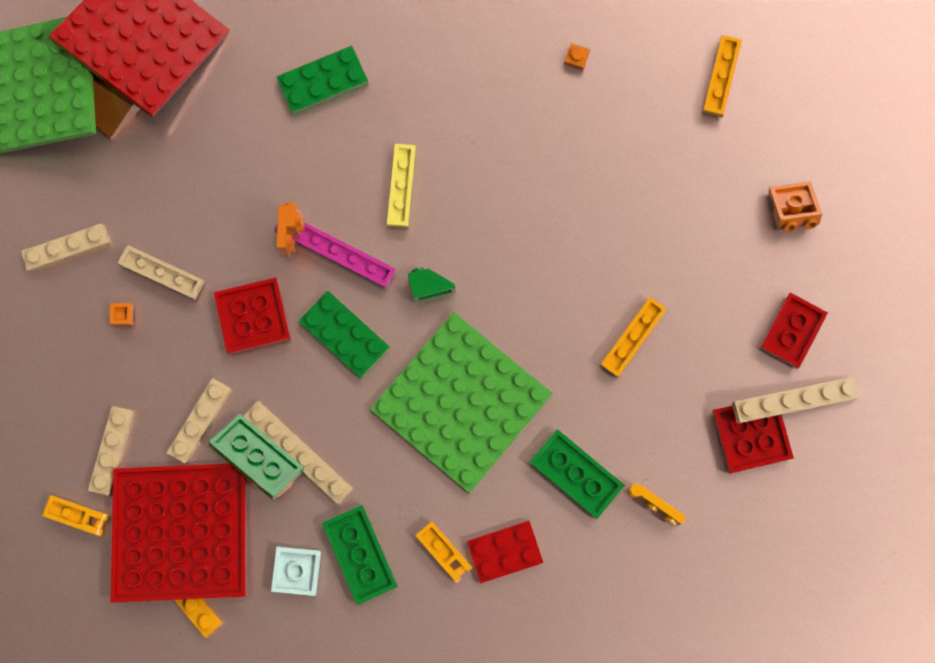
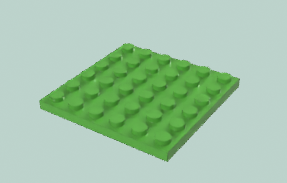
[0,17,96,154]
[370,312,553,494]

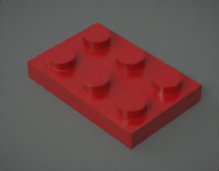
[759,292,828,369]
[467,520,544,584]

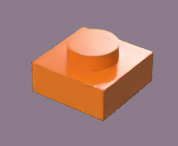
[564,43,590,71]
[109,303,134,326]

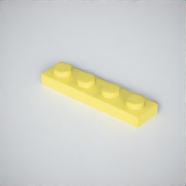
[387,144,416,228]

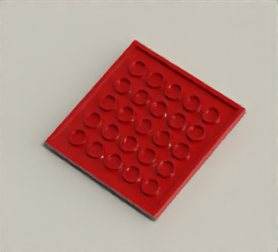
[49,0,230,118]
[110,463,247,603]

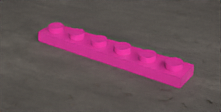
[274,223,396,289]

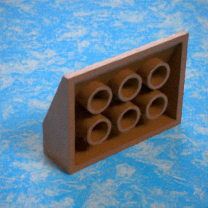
[93,73,141,140]

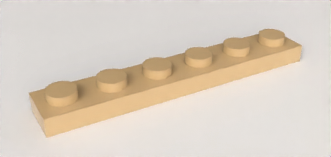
[732,377,860,424]
[244,400,353,505]

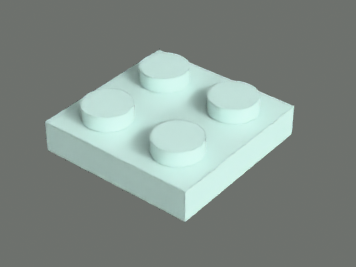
[271,547,321,596]

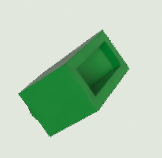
[408,267,456,303]

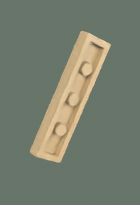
[21,223,110,272]
[117,245,205,300]
[167,378,232,464]
[88,406,135,496]

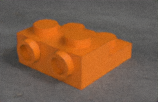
[768,181,822,232]
[276,202,305,258]

